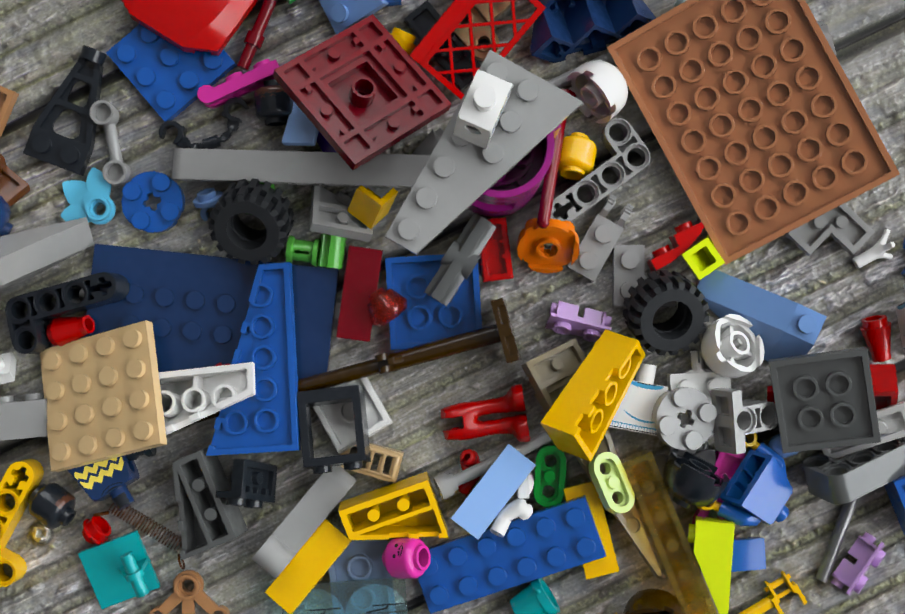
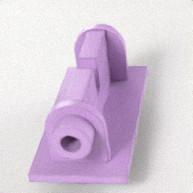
[545,301,612,342]
[831,532,886,596]

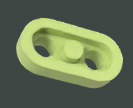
[588,452,635,514]

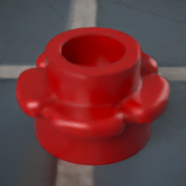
[82,516,112,545]

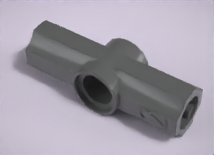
[424,213,497,306]

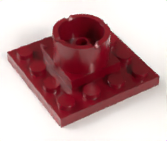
[273,14,452,171]

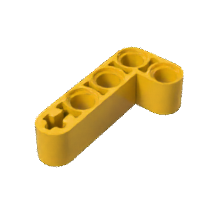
[0,458,44,587]

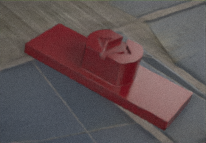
[336,246,383,342]

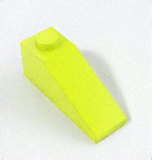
[688,516,735,614]

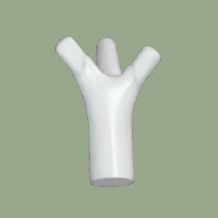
[852,229,895,269]

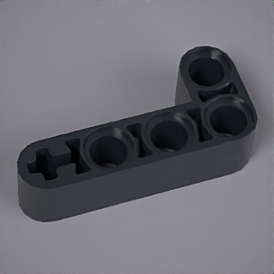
[5,272,130,354]

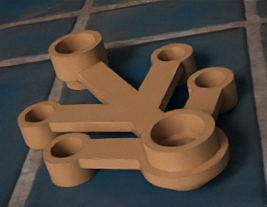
[149,570,230,614]

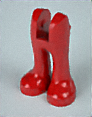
[441,383,530,442]

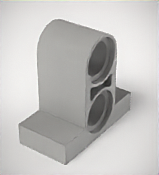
[711,387,778,455]

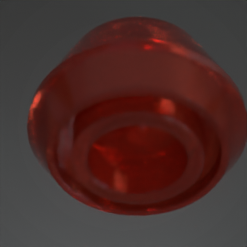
[367,287,407,327]

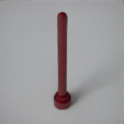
[537,89,577,229]

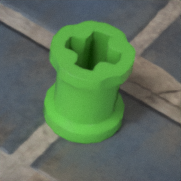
[285,235,321,266]

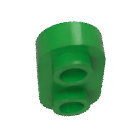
[533,445,567,508]

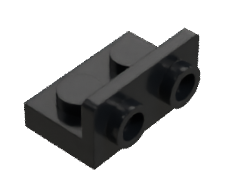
[215,459,277,508]

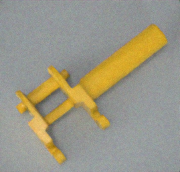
[738,571,807,614]

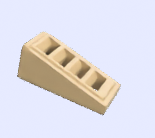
[340,443,404,483]

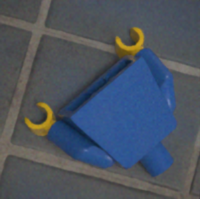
[697,433,793,526]

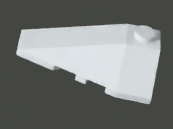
[159,362,256,435]

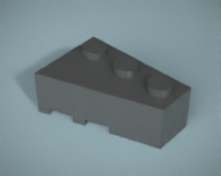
[172,447,248,560]

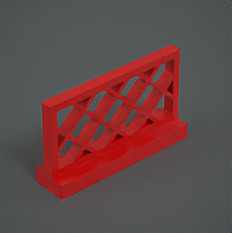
[409,0,546,100]

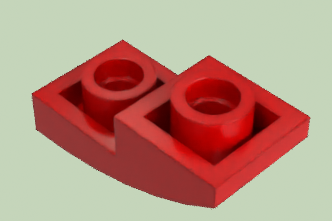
[646,220,704,272]

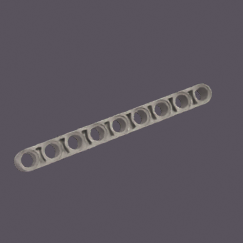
[172,148,430,189]

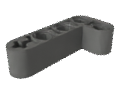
[802,437,905,504]

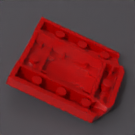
[121,0,258,56]

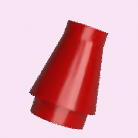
[46,315,95,347]
[859,315,891,362]

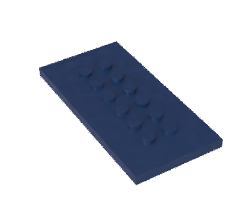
[84,244,339,389]

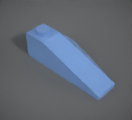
[696,270,827,362]

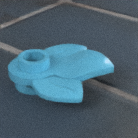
[60,167,116,225]

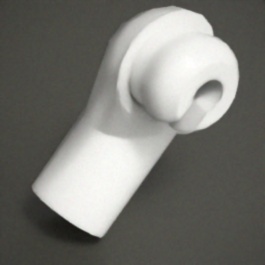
[490,499,533,537]

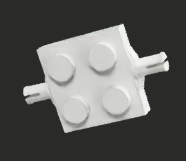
[667,351,731,452]

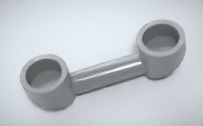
[90,100,131,185]

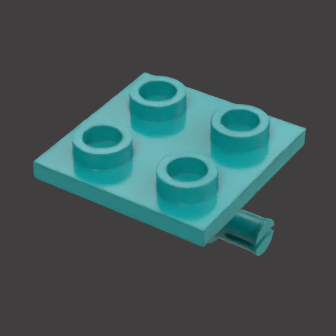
[78,530,161,609]

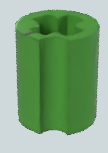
[317,234,347,270]

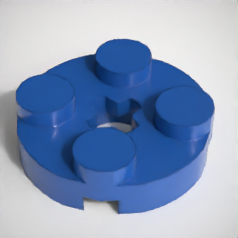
[121,171,185,233]

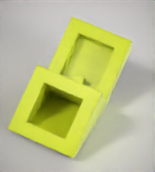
[681,235,725,281]

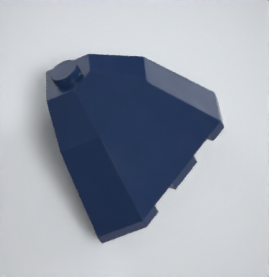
[530,0,656,63]

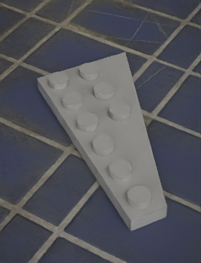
[385,50,583,255]

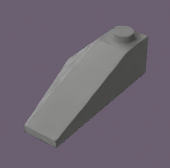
[0,217,94,292]

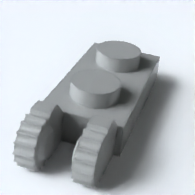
[567,194,634,282]

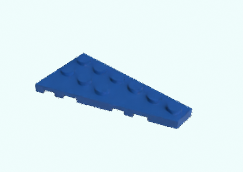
[206,262,301,456]

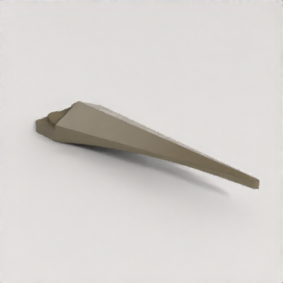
[521,338,662,578]

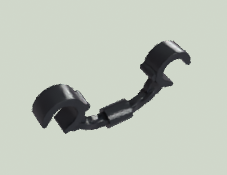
[159,97,249,149]

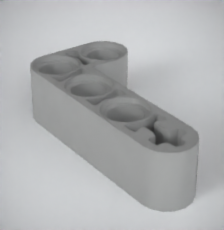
[550,118,651,222]
[252,466,357,579]

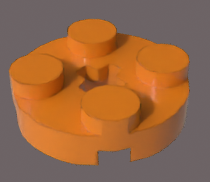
[517,218,580,273]

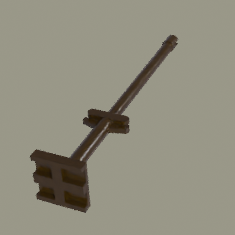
[181,298,522,429]

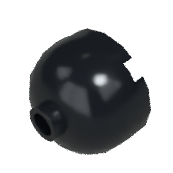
[663,449,730,508]

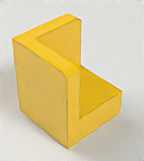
[347,185,398,229]

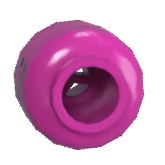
[382,537,431,579]

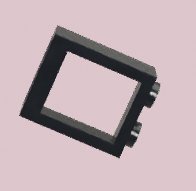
[297,385,371,474]

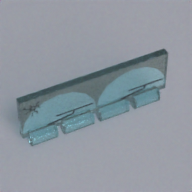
[282,577,408,614]

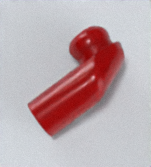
[458,449,482,496]

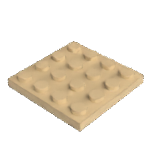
[40,320,167,472]

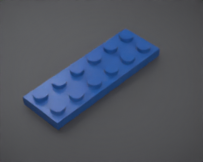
[418,495,606,614]

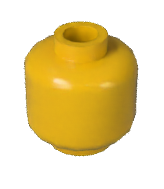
[558,132,597,180]

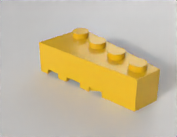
[540,329,646,462]

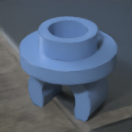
[193,188,222,221]

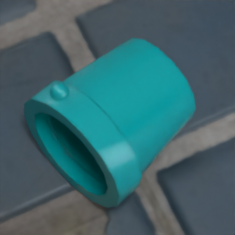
[510,578,560,614]

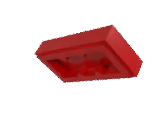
[480,217,514,282]

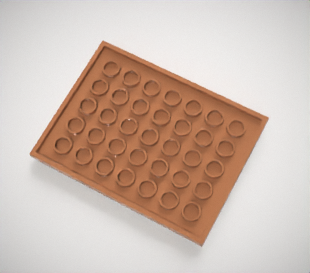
[607,0,900,265]

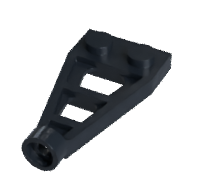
[23,45,107,176]

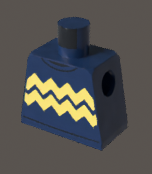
[68,455,140,511]

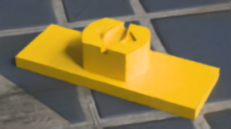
[563,481,619,580]
[265,519,352,614]

